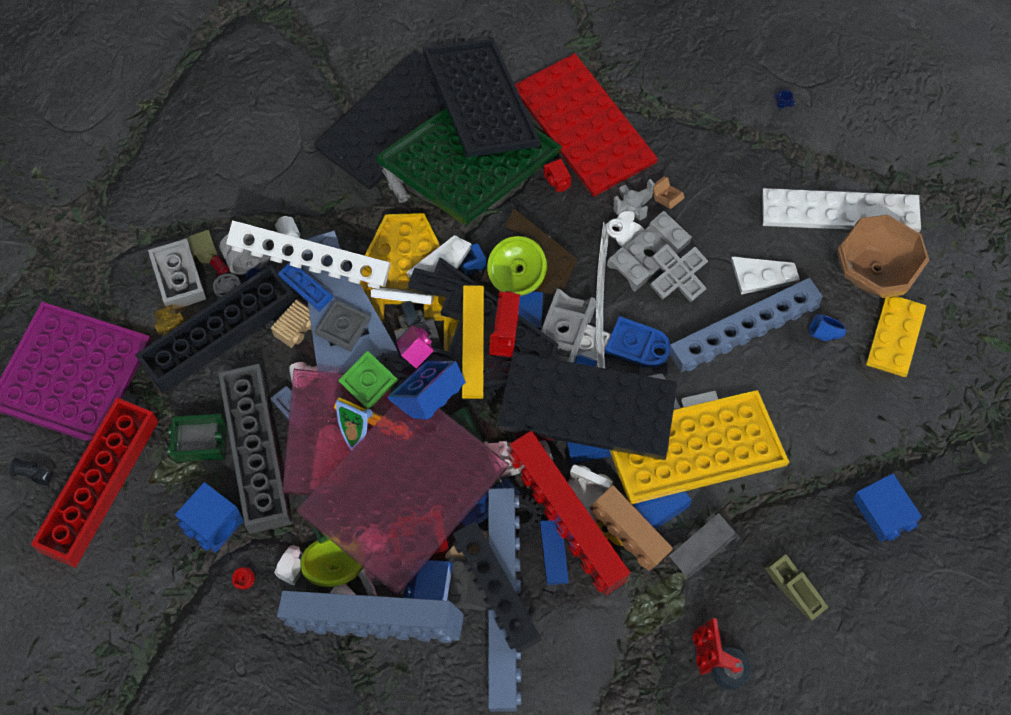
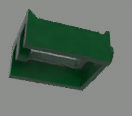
[167,414,227,463]

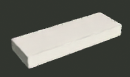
[371,287,434,304]

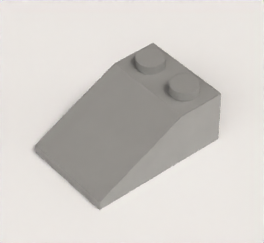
[148,238,207,312]

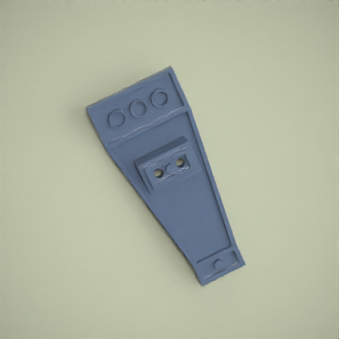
[302,230,399,413]

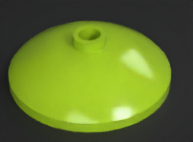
[487,236,547,296]
[300,535,366,587]

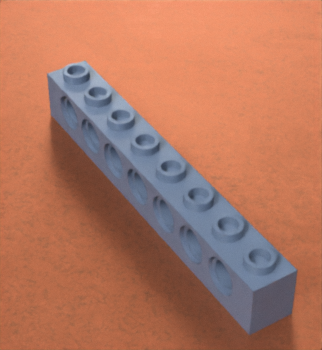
[670,278,823,373]

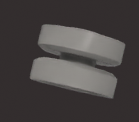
[219,234,270,275]

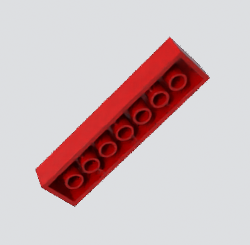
[31,397,159,568]
[508,431,630,596]

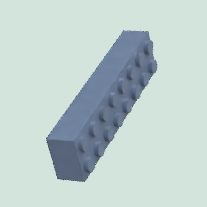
[277,591,464,643]

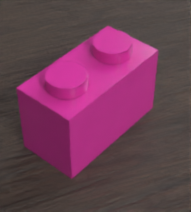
[396,325,434,368]

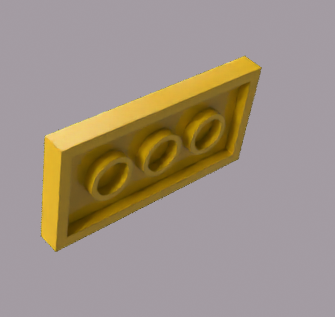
[866,296,926,377]

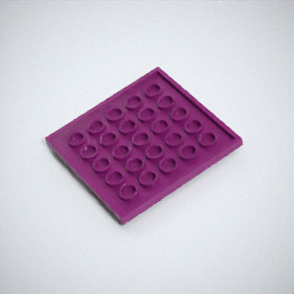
[0,302,152,442]

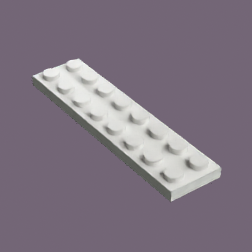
[762,188,921,233]

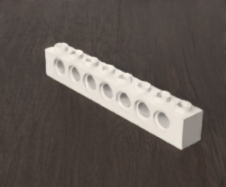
[226,220,391,289]

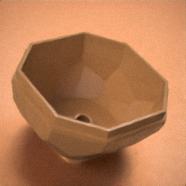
[837,215,929,298]

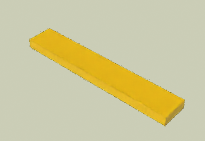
[462,286,484,399]

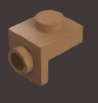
[653,176,685,209]

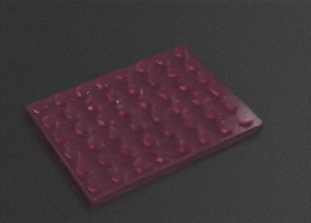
[297,404,509,595]

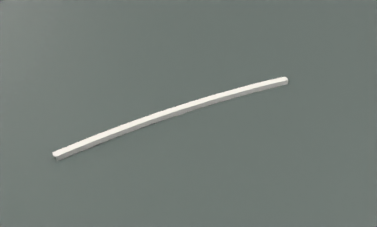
[596,222,609,368]

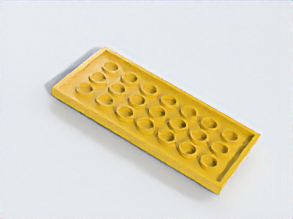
[609,390,789,505]

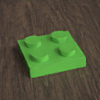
[338,350,398,409]

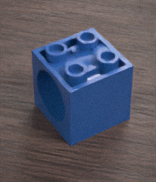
[175,482,244,553]

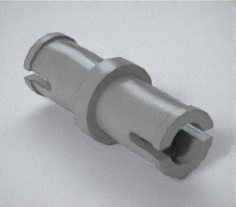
[382,168,410,203]

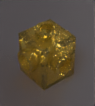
[153,305,184,336]

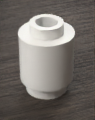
[275,216,300,246]

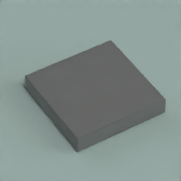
[315,299,371,352]

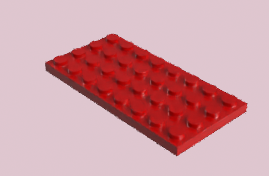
[515,53,658,197]

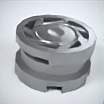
[213,274,241,299]

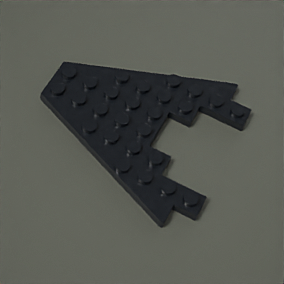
[379,257,559,394]

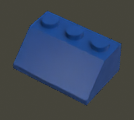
[388,361,466,420]
[403,560,453,601]

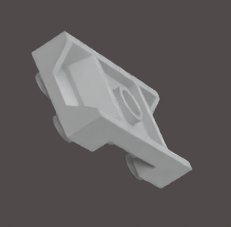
[607,211,692,292]
[541,289,596,363]

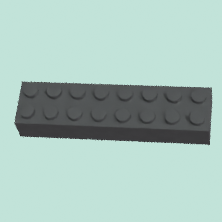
[218,364,291,534]

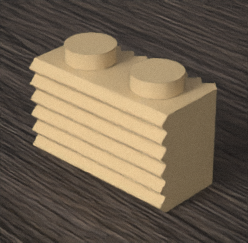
[271,299,311,348]

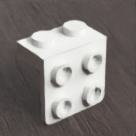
[568,464,613,523]

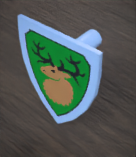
[336,400,373,451]

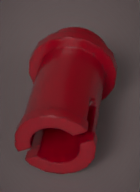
[210,255,233,278]

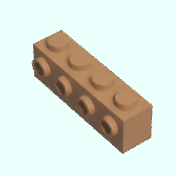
[589,485,673,571]

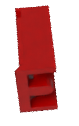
[489,291,520,357]

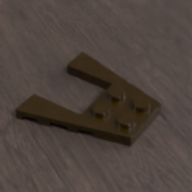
[481,209,578,295]

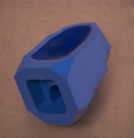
[809,314,846,341]

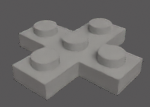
[650,244,708,303]

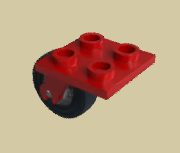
[693,619,751,690]

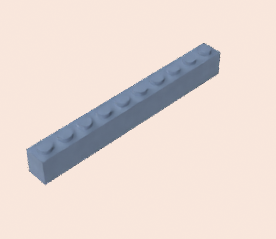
[489,488,522,712]

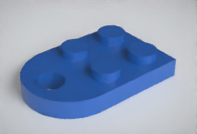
[605,316,670,368]

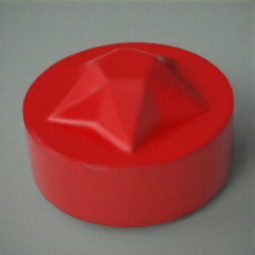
[232,567,255,589]

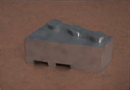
[669,513,740,578]

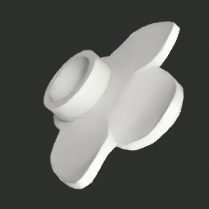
[606,211,645,248]

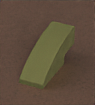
[764,554,828,621]

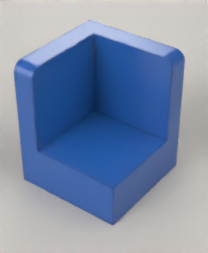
[460,243,487,276]

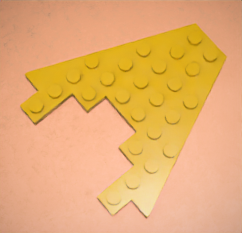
[360,213,459,351]

